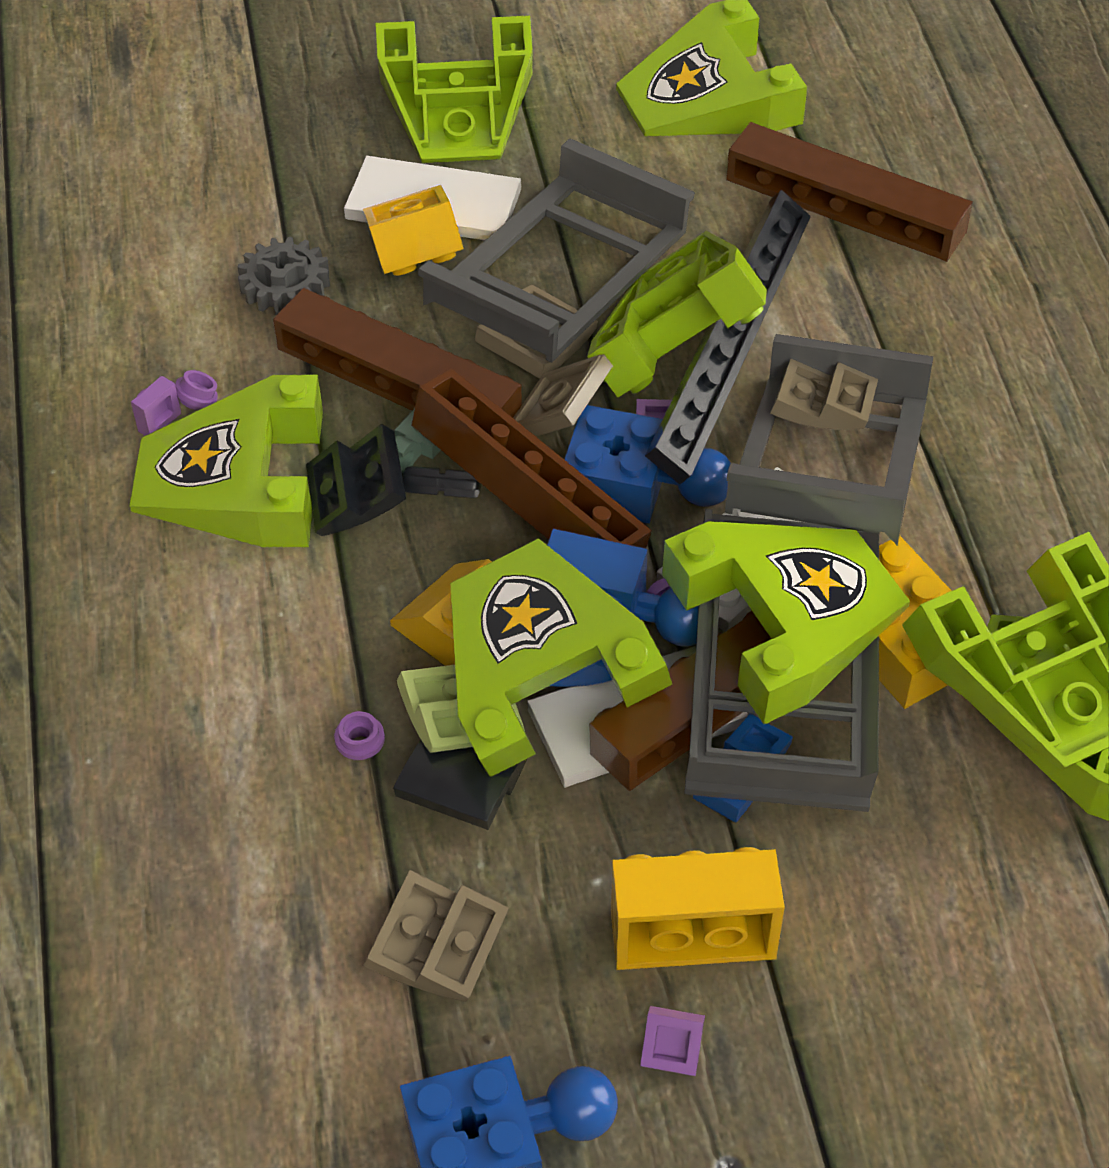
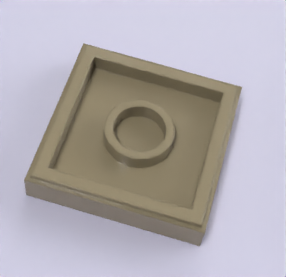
[513,354,613,437]

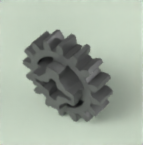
[238,237,330,315]

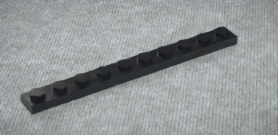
[645,190,811,485]

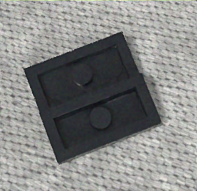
[306,424,406,536]
[393,740,528,830]

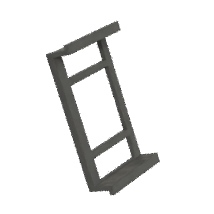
[418,138,695,363]
[725,334,934,546]
[684,509,879,812]

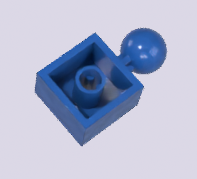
[564,405,731,524]
[547,529,699,647]
[400,1055,618,1168]

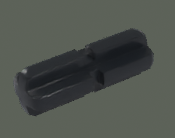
[403,466,481,498]

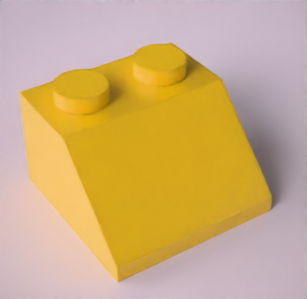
[363,185,464,276]
[390,559,492,666]

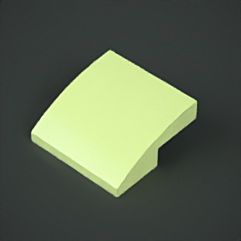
[397,665,526,753]

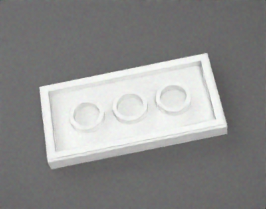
[344,156,521,240]
[528,646,748,788]

